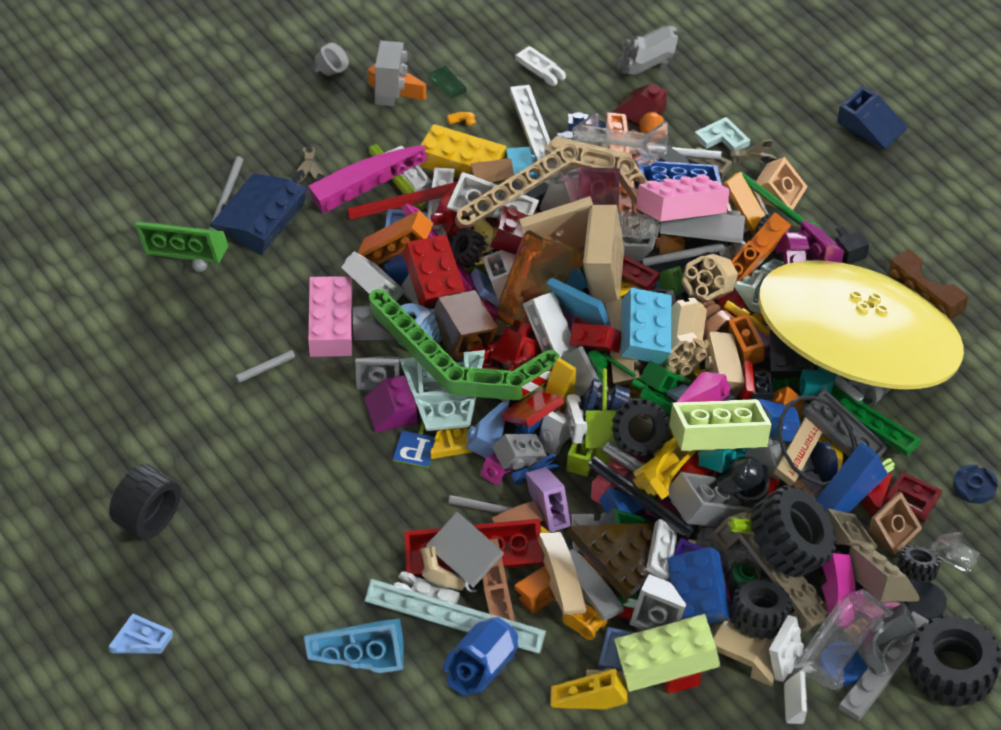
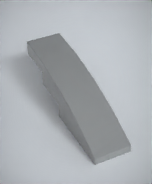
[569,549,624,622]

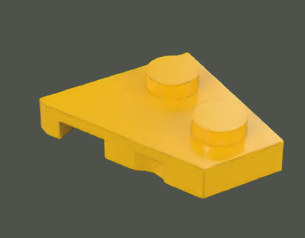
[430,427,472,459]

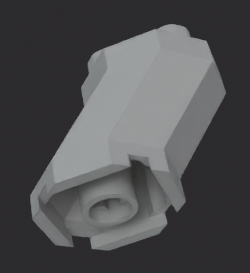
[618,26,678,75]

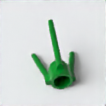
[587,349,636,393]

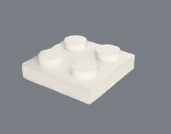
[769,615,803,682]

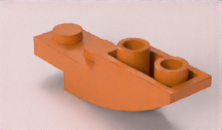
[731,213,791,282]

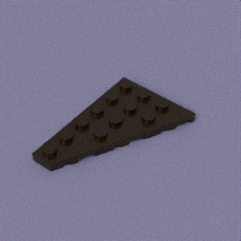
[565,523,693,600]

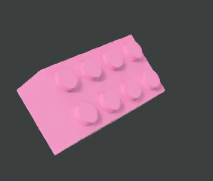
[636,175,730,221]
[308,276,352,357]

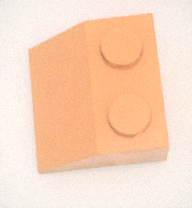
[756,157,808,210]

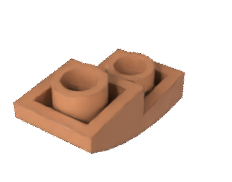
[492,501,545,523]

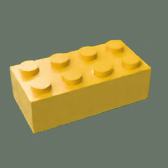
[419,124,507,179]

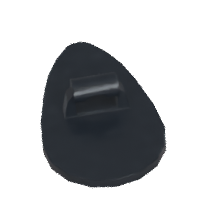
[899,579,947,620]

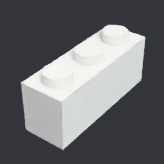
[523,291,577,358]

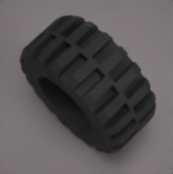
[750,485,836,577]
[908,615,1001,707]

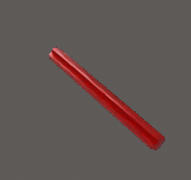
[348,181,458,220]

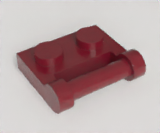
[884,472,942,523]

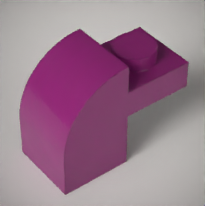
[776,232,809,265]

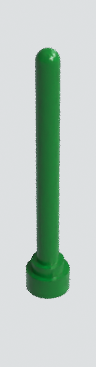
[741,172,820,226]

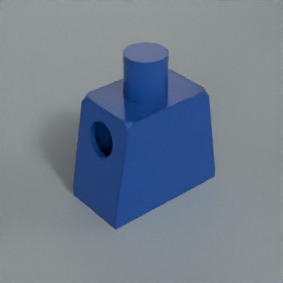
[758,398,800,442]

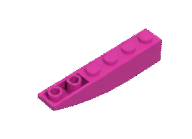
[309,145,427,214]

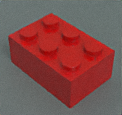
[402,234,465,308]

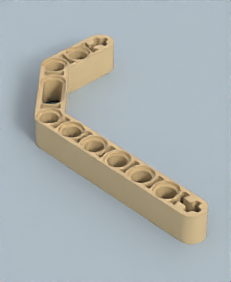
[455,143,648,229]

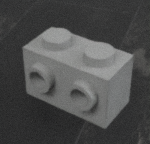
[493,434,547,470]

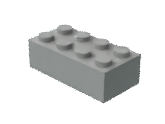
[668,472,755,527]

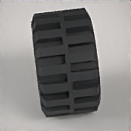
[611,399,670,456]
[730,579,792,640]

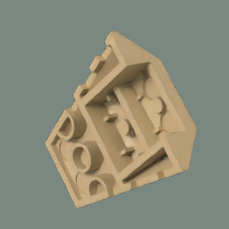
[709,604,776,687]

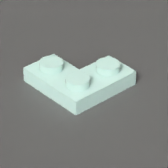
[694,117,750,151]

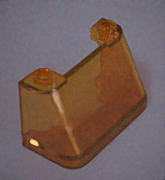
[499,230,584,324]

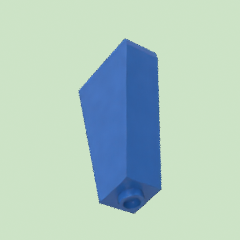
[816,442,888,513]

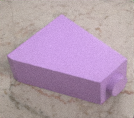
[526,467,571,532]

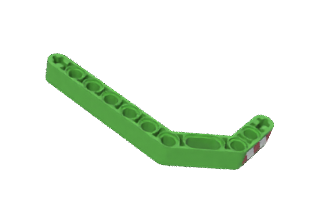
[369,289,560,400]

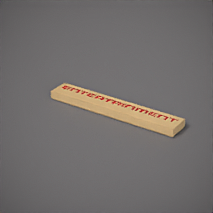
[773,417,822,486]

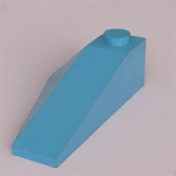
[304,619,404,673]

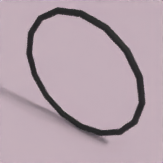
[778,395,856,486]

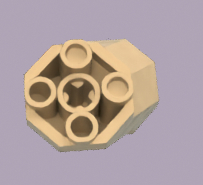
[681,254,738,302]
[663,298,707,376]

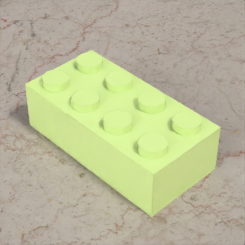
[669,400,771,451]
[614,614,720,692]

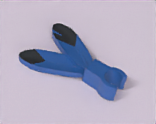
[511,454,560,485]

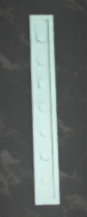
[365,579,546,654]

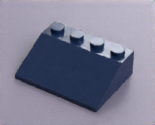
[210,173,307,255]

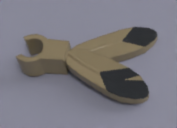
[730,139,777,164]
[294,147,324,183]

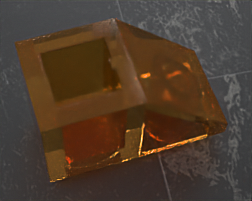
[655,234,685,254]

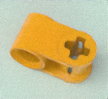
[562,603,607,640]

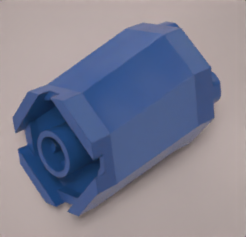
[443,617,519,696]

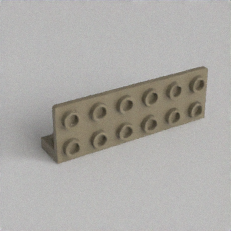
[711,510,831,638]

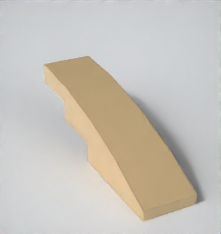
[538,532,586,615]

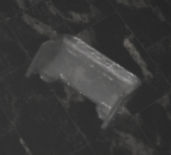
[572,112,668,166]
[794,589,894,690]

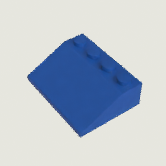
[635,160,721,189]

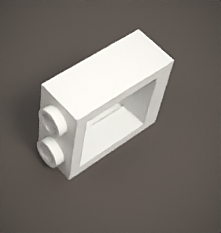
[341,251,405,302]

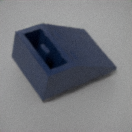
[837,86,908,150]

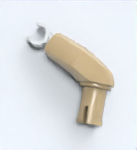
[420,546,479,592]

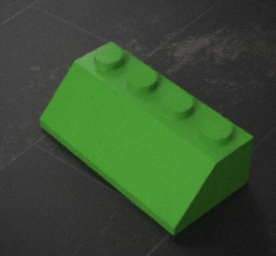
[135,222,228,263]

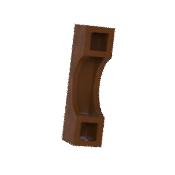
[889,248,969,320]

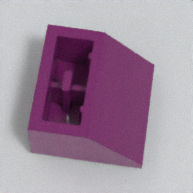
[800,220,844,263]

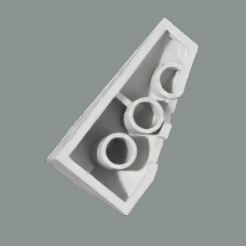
[447,172,539,217]

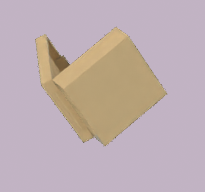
[519,197,625,306]

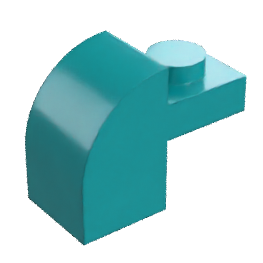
[798,364,837,401]

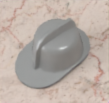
[315,43,349,76]

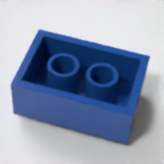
[667,547,731,625]

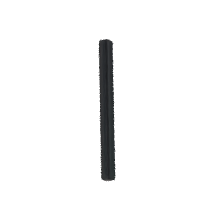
[588,457,694,538]

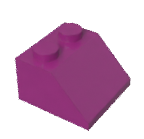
[364,375,417,433]

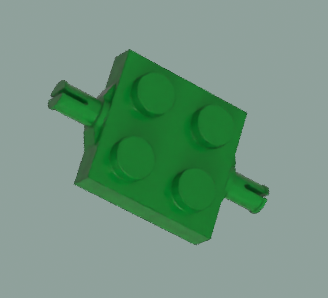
[631,378,677,418]

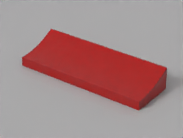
[404,518,544,577]

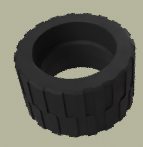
[109,464,181,540]

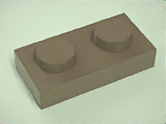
[688,147,732,179]

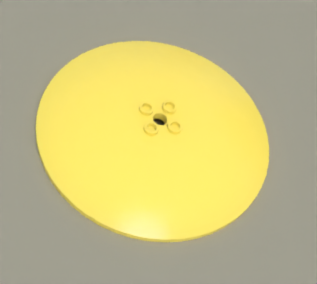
[758,260,964,389]

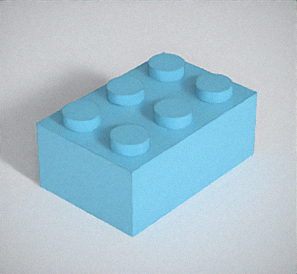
[621,288,672,364]

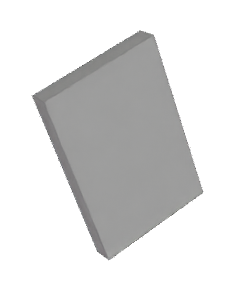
[426,512,504,587]

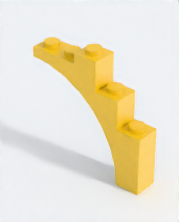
[633,433,698,499]

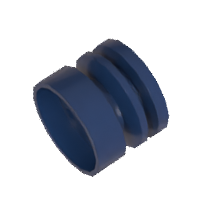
[581,378,630,421]

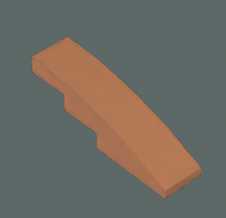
[482,538,515,621]

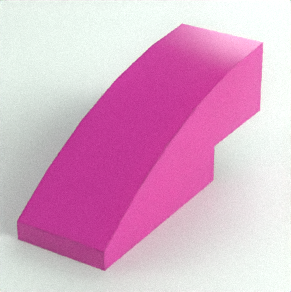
[822,553,856,629]

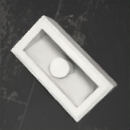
[784,671,807,724]

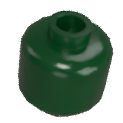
[725,564,758,596]

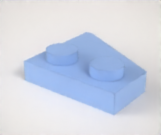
[109,614,173,653]

